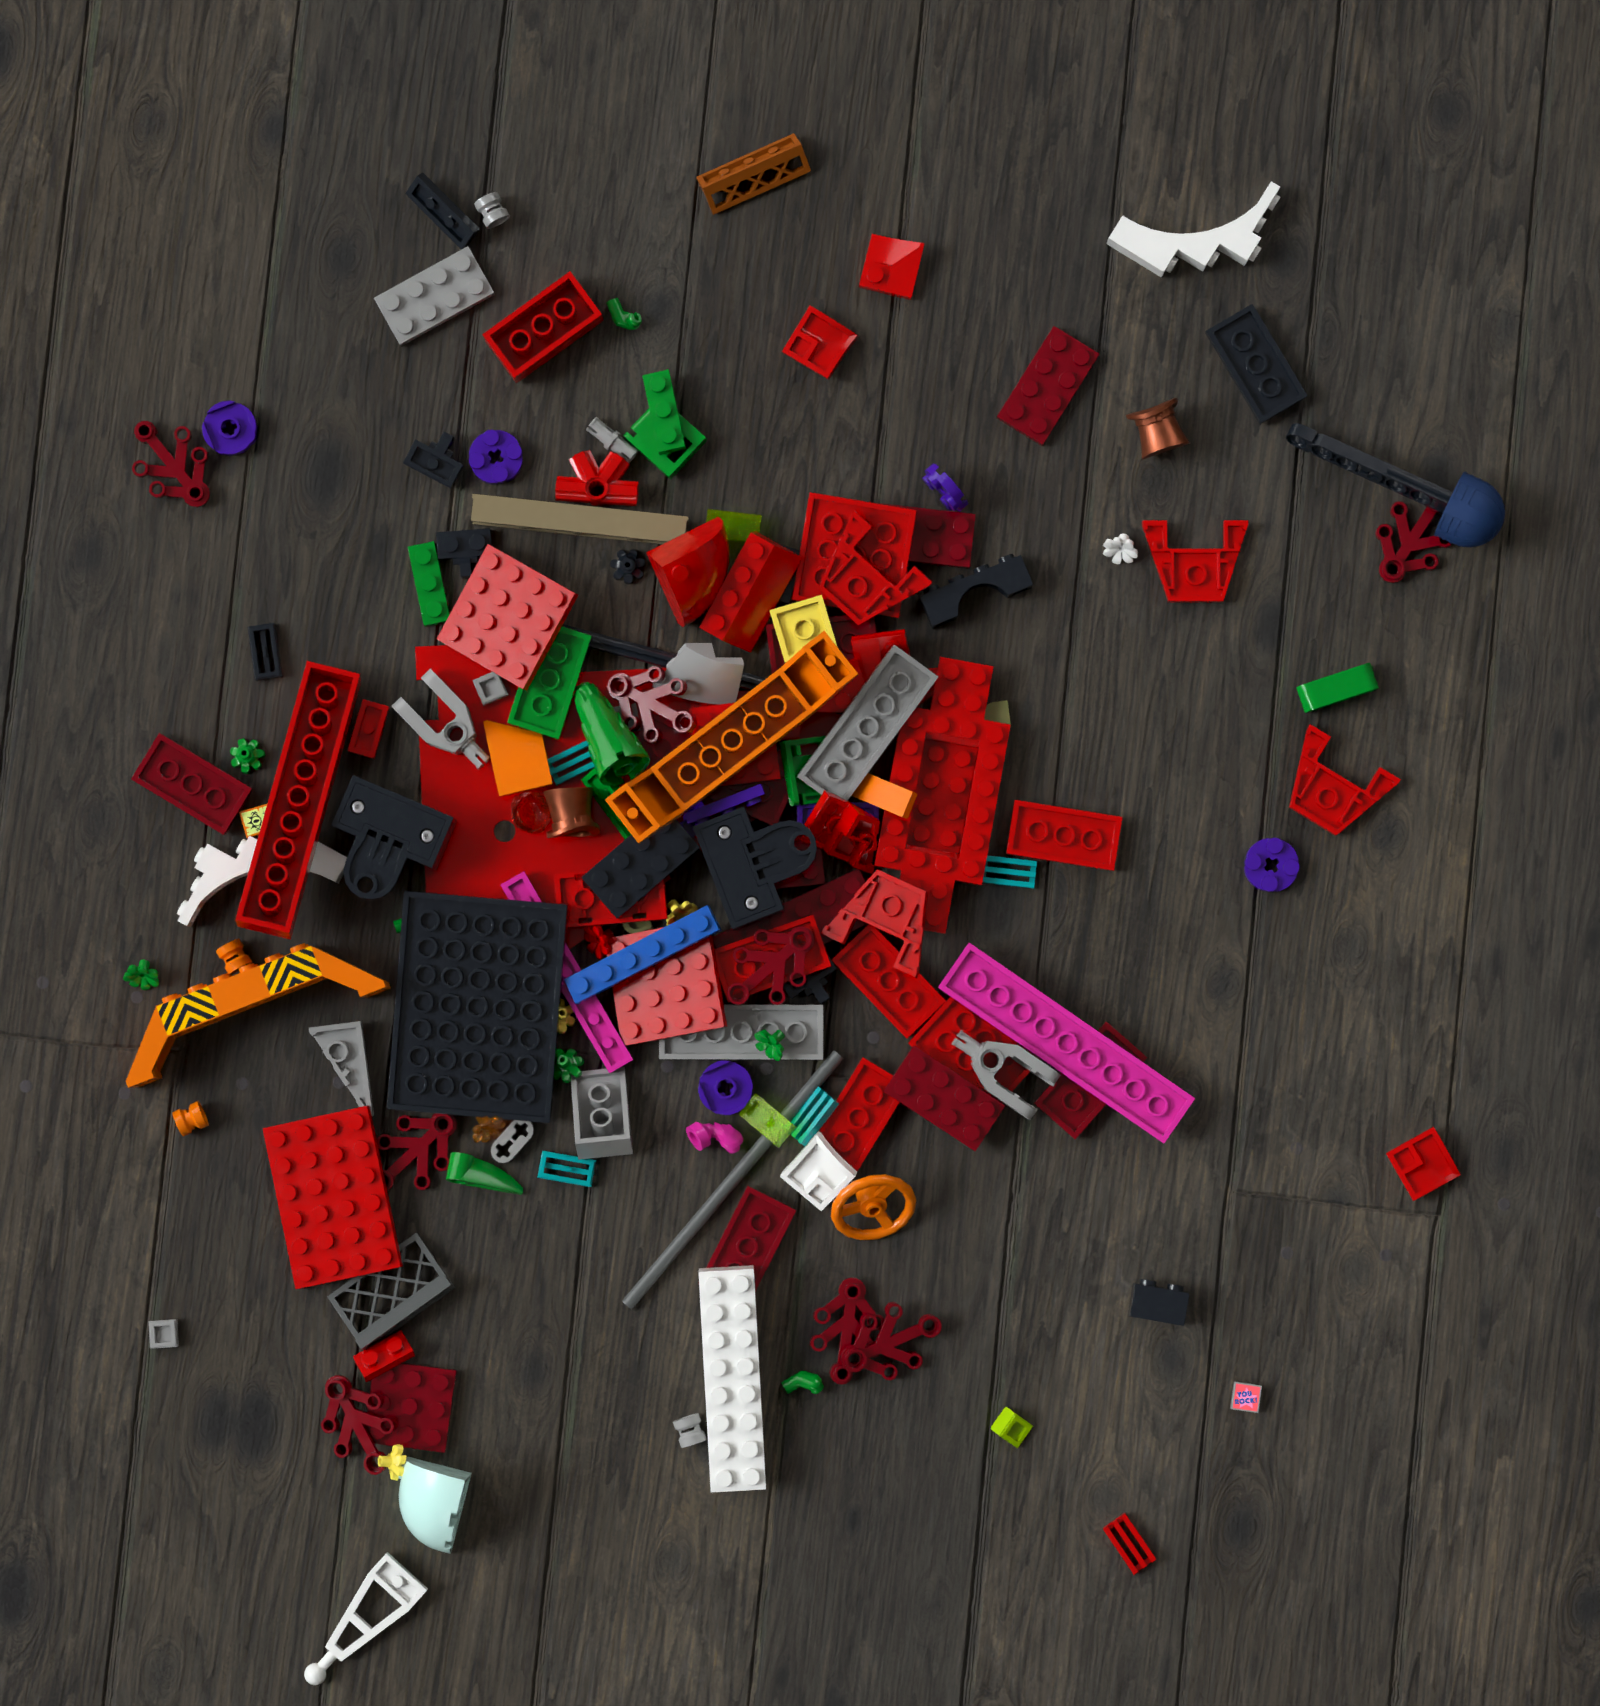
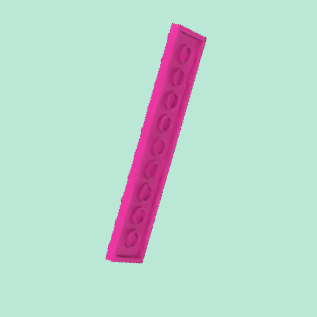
[938,943,1195,1144]

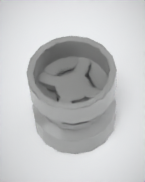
[474,192,510,229]
[673,1413,707,1448]

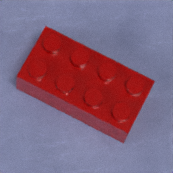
[482,271,604,384]

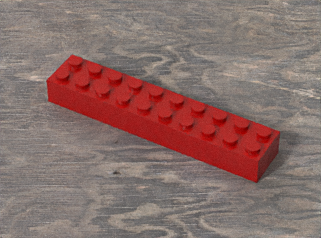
[235,661,361,940]

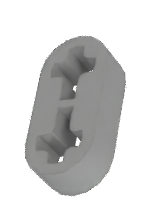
[491,1120,534,1163]

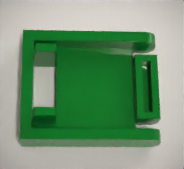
[623,408,707,480]
[779,736,826,806]

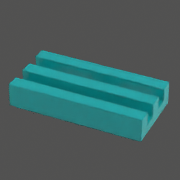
[547,741,595,786]
[982,856,1037,889]
[785,1087,839,1146]
[537,1151,596,1187]

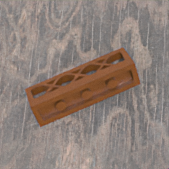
[696,133,811,215]

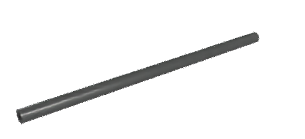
[622,1050,844,1310]

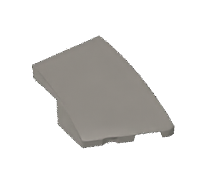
[652,643,744,705]

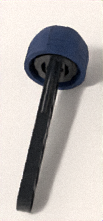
[1286,423,1505,547]

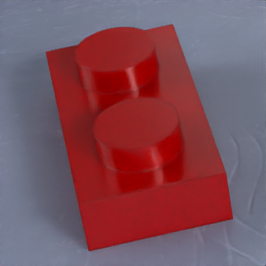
[348,699,390,759]
[353,1330,415,1382]

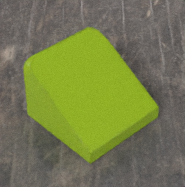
[991,1407,1033,1448]

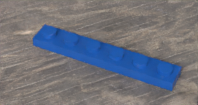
[564,905,721,1004]

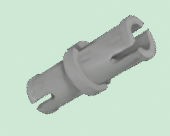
[586,417,639,463]

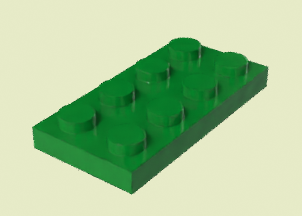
[507,626,592,739]

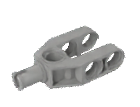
[392,668,491,770]
[951,1030,1061,1120]

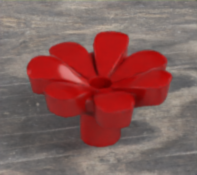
[584,925,614,959]

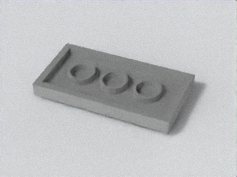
[374,246,495,346]

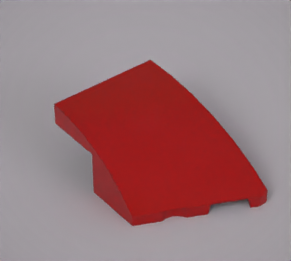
[798,790,880,874]

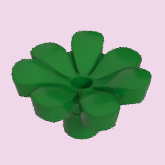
[230,738,265,774]
[123,959,159,990]
[754,1030,785,1061]
[554,1049,584,1083]

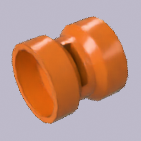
[216,938,252,975]
[172,1101,209,1137]

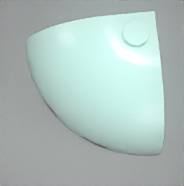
[399,1457,472,1554]

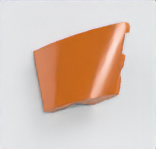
[483,720,553,797]

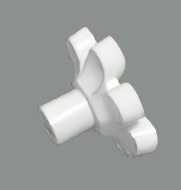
[1103,534,1138,564]

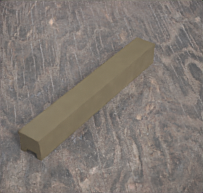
[471,494,689,545]

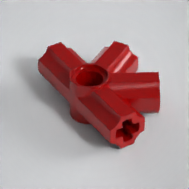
[555,450,639,506]

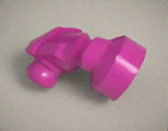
[686,1122,743,1154]

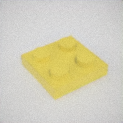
[770,595,837,663]

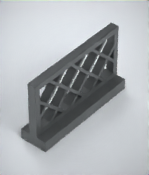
[327,1233,456,1350]

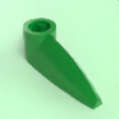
[446,1152,523,1195]

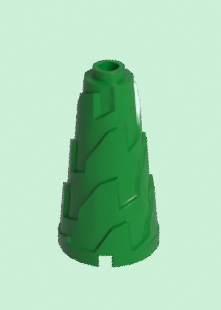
[574,682,650,786]

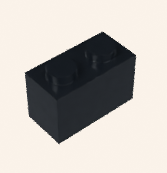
[1128,1279,1190,1326]

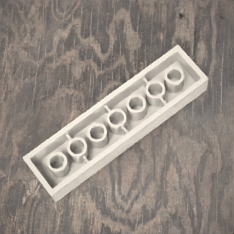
[699,1265,766,1492]

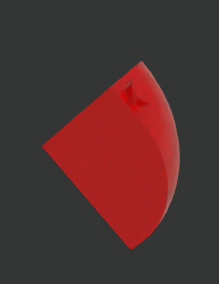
[646,516,730,627]

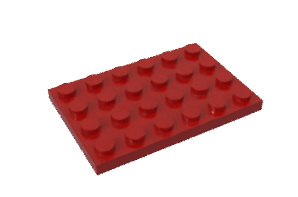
[262,1105,403,1289]

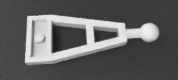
[304,1552,428,1685]

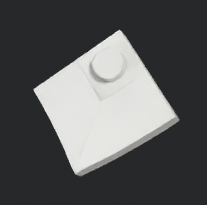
[780,1131,857,1211]

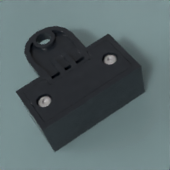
[331,775,458,900]
[693,807,817,930]

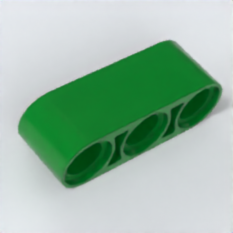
[1296,663,1379,713]

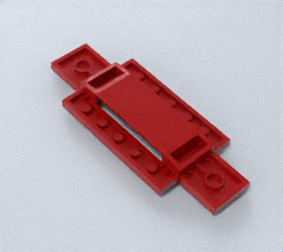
[874,657,1011,934]

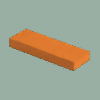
[851,773,917,819]

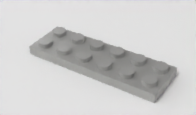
[797,644,938,801]
[659,1005,823,1060]

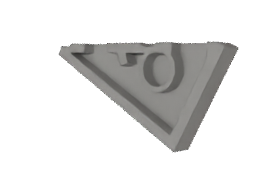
[309,1021,374,1116]

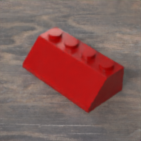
[699,531,803,653]

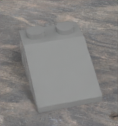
[571,1067,633,1160]

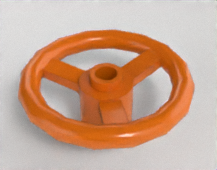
[831,1174,916,1241]

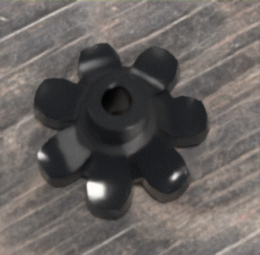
[610,549,646,585]

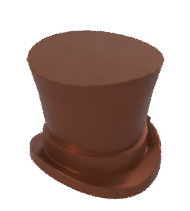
[1126,397,1190,460]
[543,787,600,838]

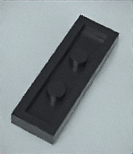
[405,173,480,250]

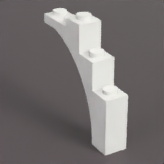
[1107,181,1280,277]
[177,835,347,927]

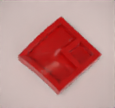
[859,234,925,300]
[782,305,858,380]
[851,629,910,683]
[1386,1127,1461,1201]

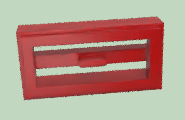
[1102,1513,1156,1575]

